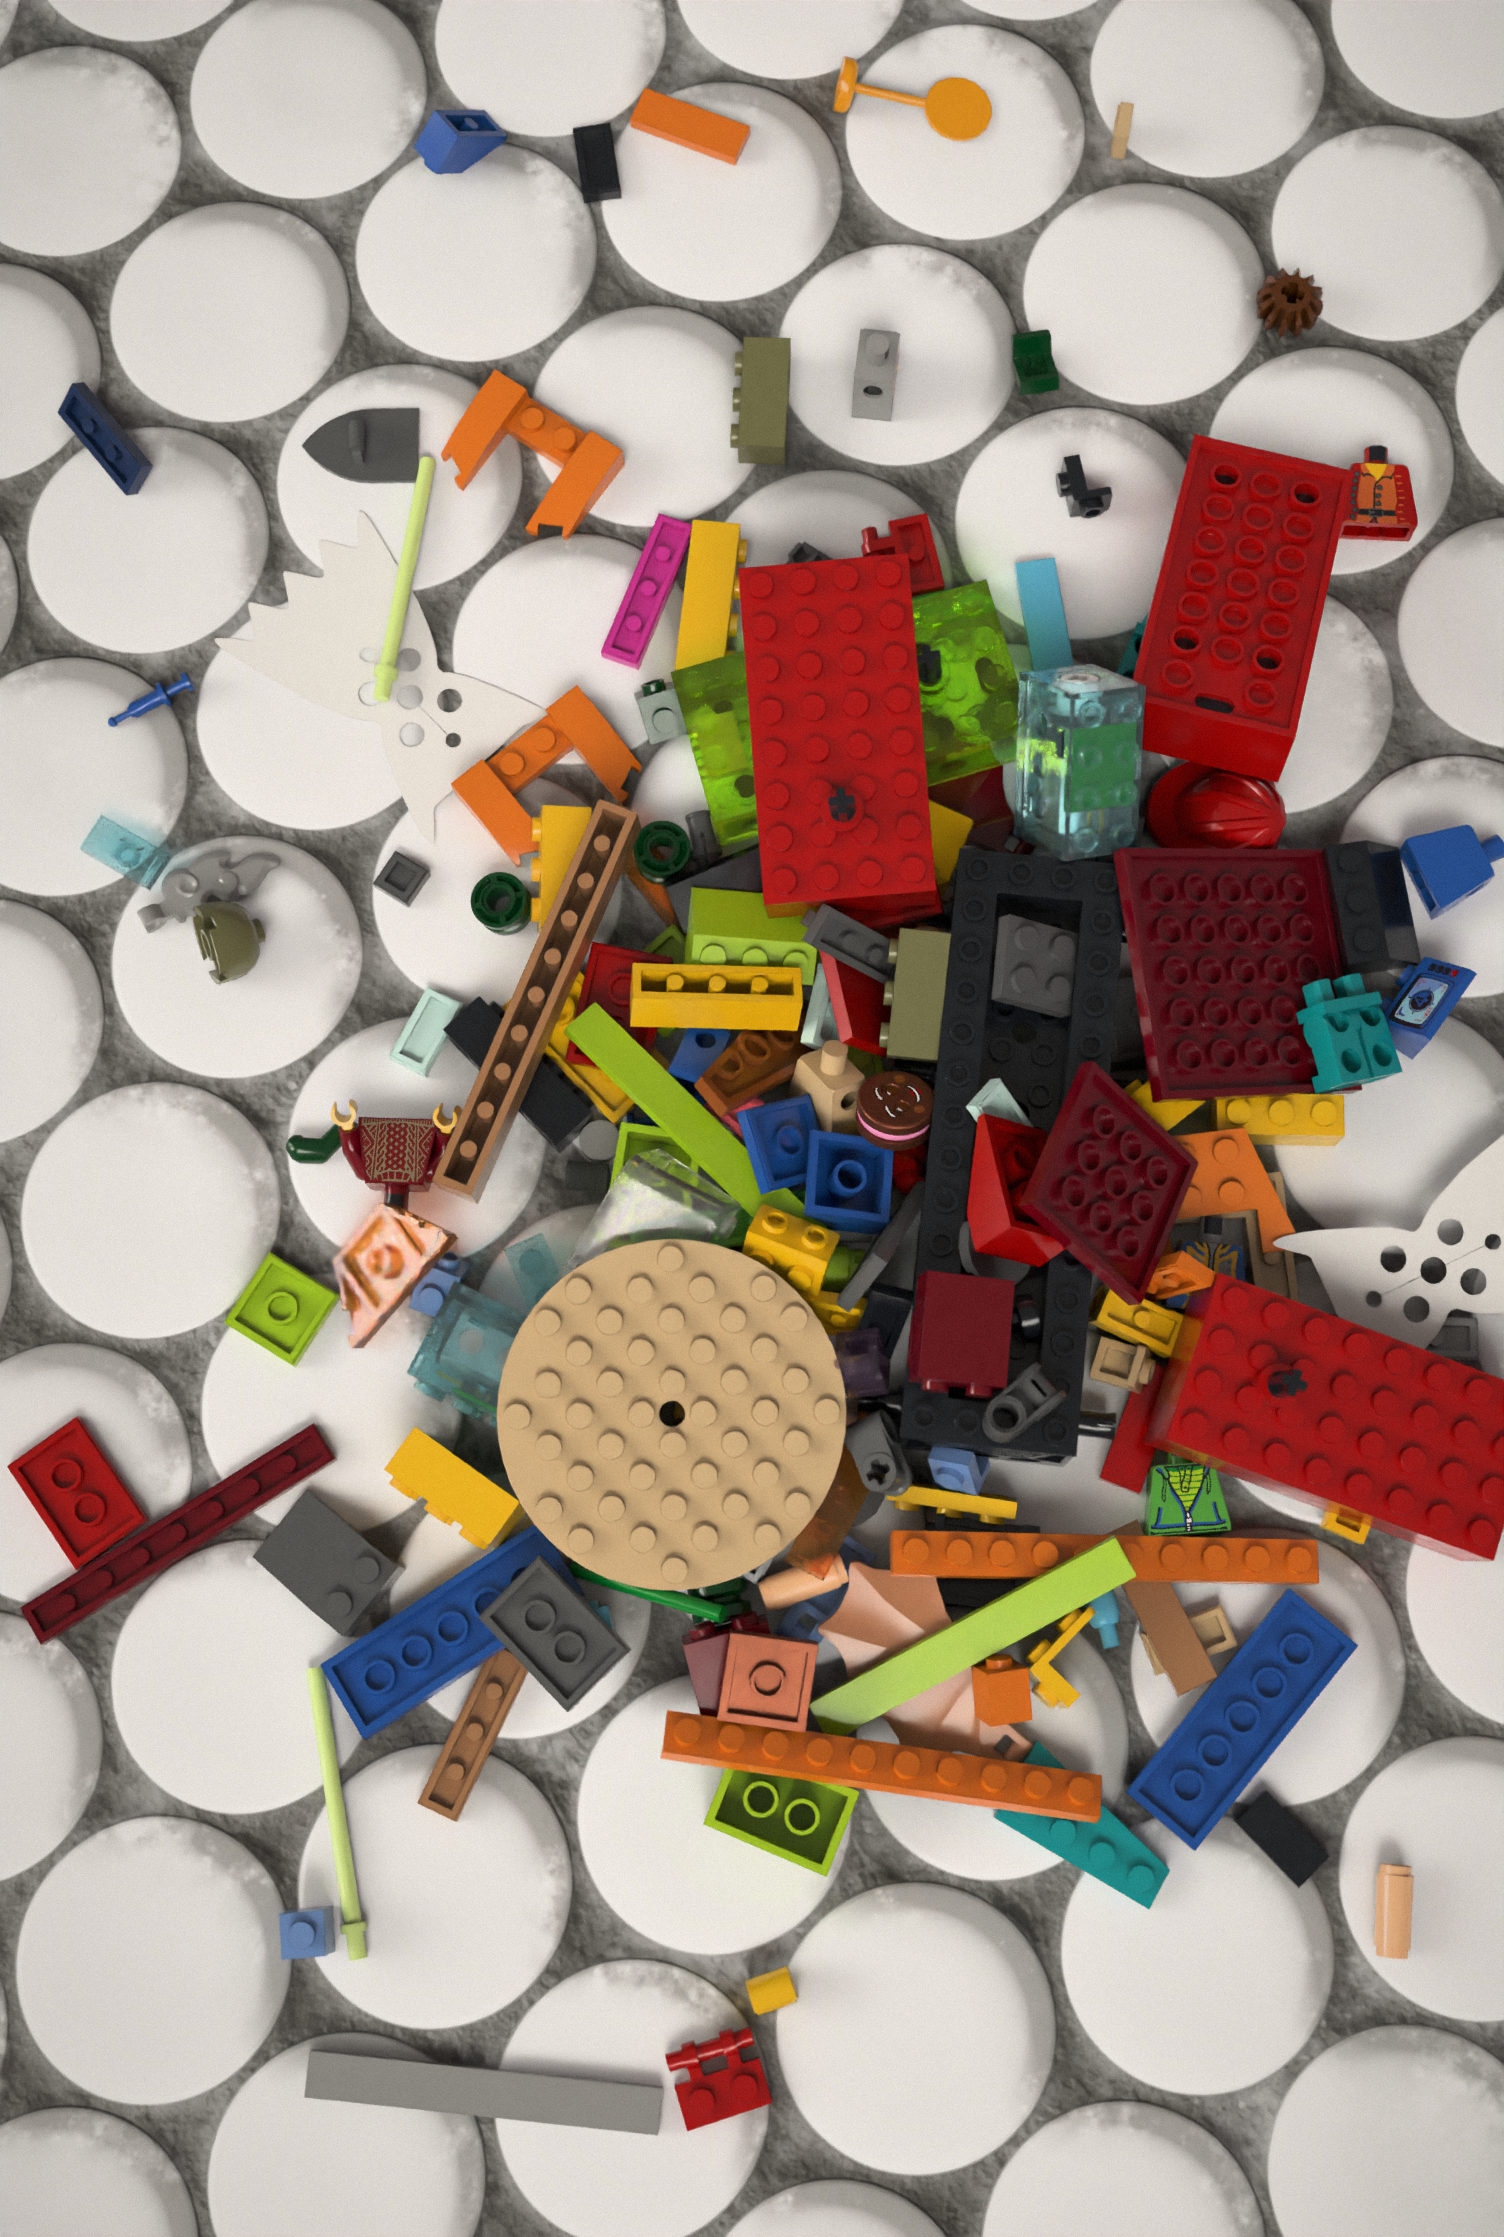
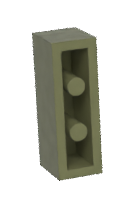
[730,336,791,465]
[879,928,951,1063]

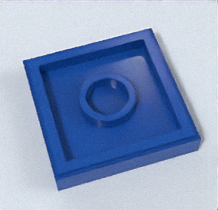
[736,1094,820,1195]

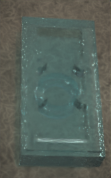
[79,815,172,891]

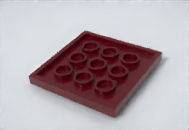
[1019,1061,1199,1305]

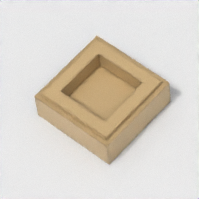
[1110,102,1134,160]

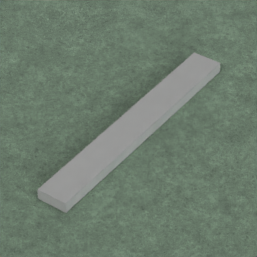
[304,2049,663,2135]

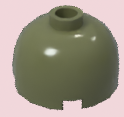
[193,901,265,984]

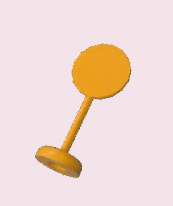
[833,56,992,141]

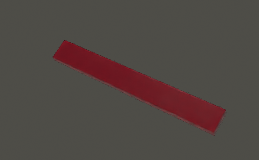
[20,1423,337,1645]

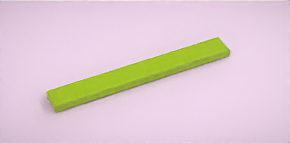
[564,1002,830,1230]
[809,1535,1137,1736]

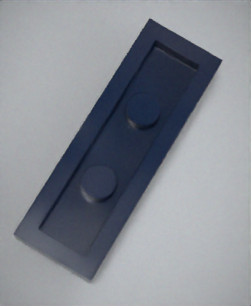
[57,382,153,496]

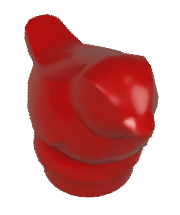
[891,1144,926,1196]

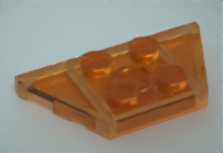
[332,1203,458,1348]

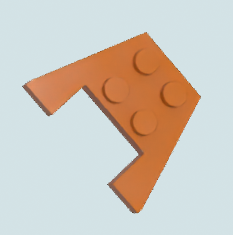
[1161,1127,1296,1257]

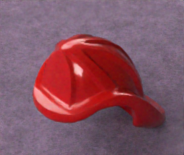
[1145,761,1287,849]

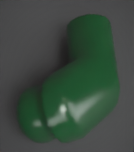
[286,1124,341,1164]

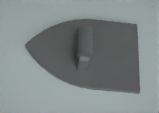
[302,408,420,483]

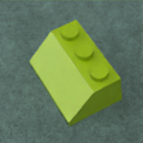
[684,887,817,986]

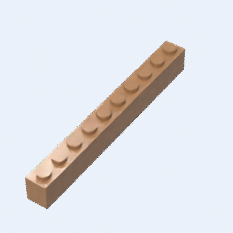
[432,799,641,1204]

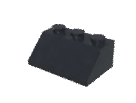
[1322,840,1421,976]

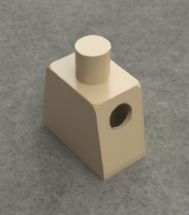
[787,1040,866,1136]

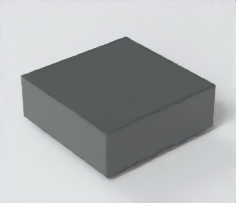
[373,851,431,908]

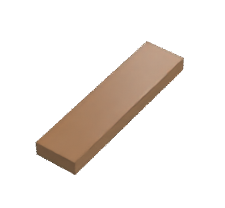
[1105,1519,1218,1697]
[417,1648,529,1822]

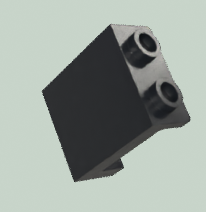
[925,1513,1040,1608]

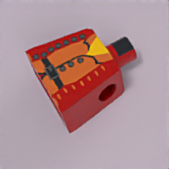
[1339,445,1418,542]

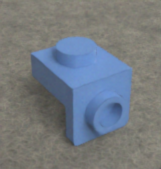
[409,1250,471,1322]
[928,1447,990,1496]

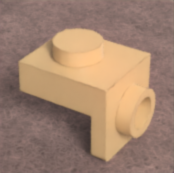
[1089,1337,1156,1394]

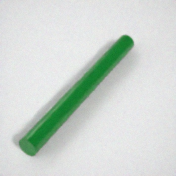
[570,1561,727,1623]

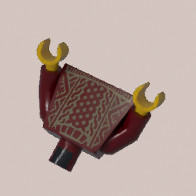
[331,1099,462,1214]

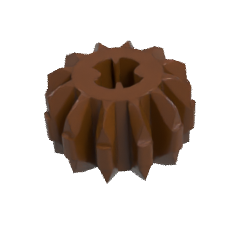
[1256,268,1323,338]

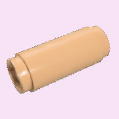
[757,1553,849,1612]
[1374,1863,1413,1959]

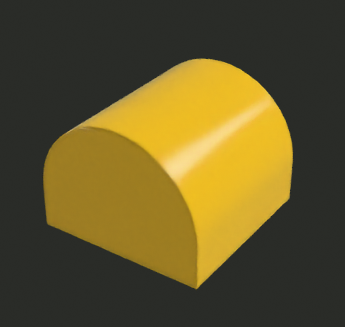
[745,1966,799,2015]

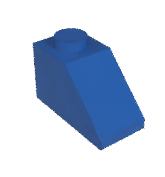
[414,110,507,174]

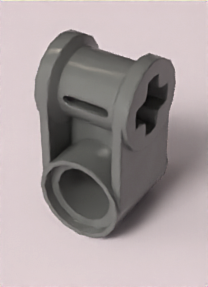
[982,1361,1067,1443]
[844,1409,913,1497]

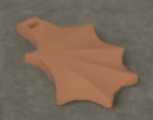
[817,1559,1034,1763]

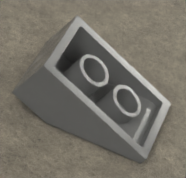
[253,1489,406,1637]

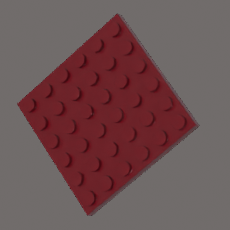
[1113,848,1363,1103]

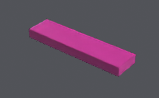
[601,513,692,670]

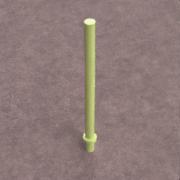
[373,456,436,702]
[306,1667,367,1961]

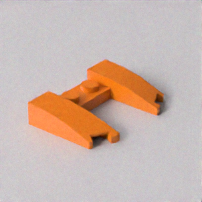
[441,369,625,540]
[451,685,642,868]

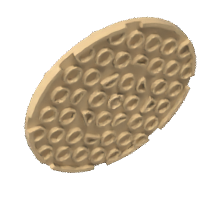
[497,1239,846,1590]

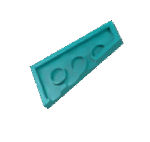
[994,1740,1170,1909]

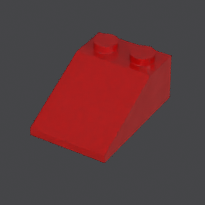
[967,1113,1066,1267]

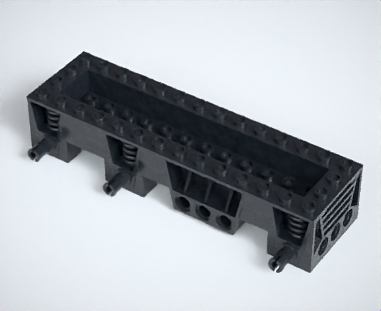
[857,848,1145,1467]

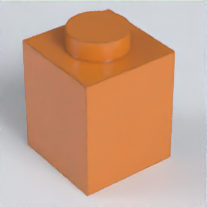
[971,1654,1032,1727]

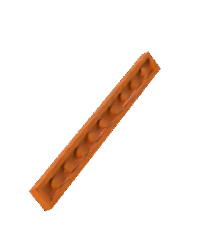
[890,1530,1319,1585]
[660,1710,1102,1823]

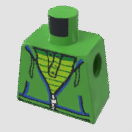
[1144,1452,1232,1536]

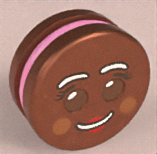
[855,1071,934,1151]

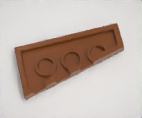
[694,1010,815,1118]

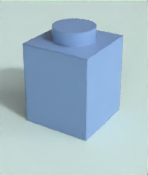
[279,1906,335,1960]

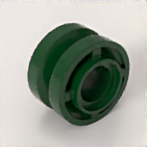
[633,821,692,885]
[471,872,532,936]
[687,1578,752,1625]

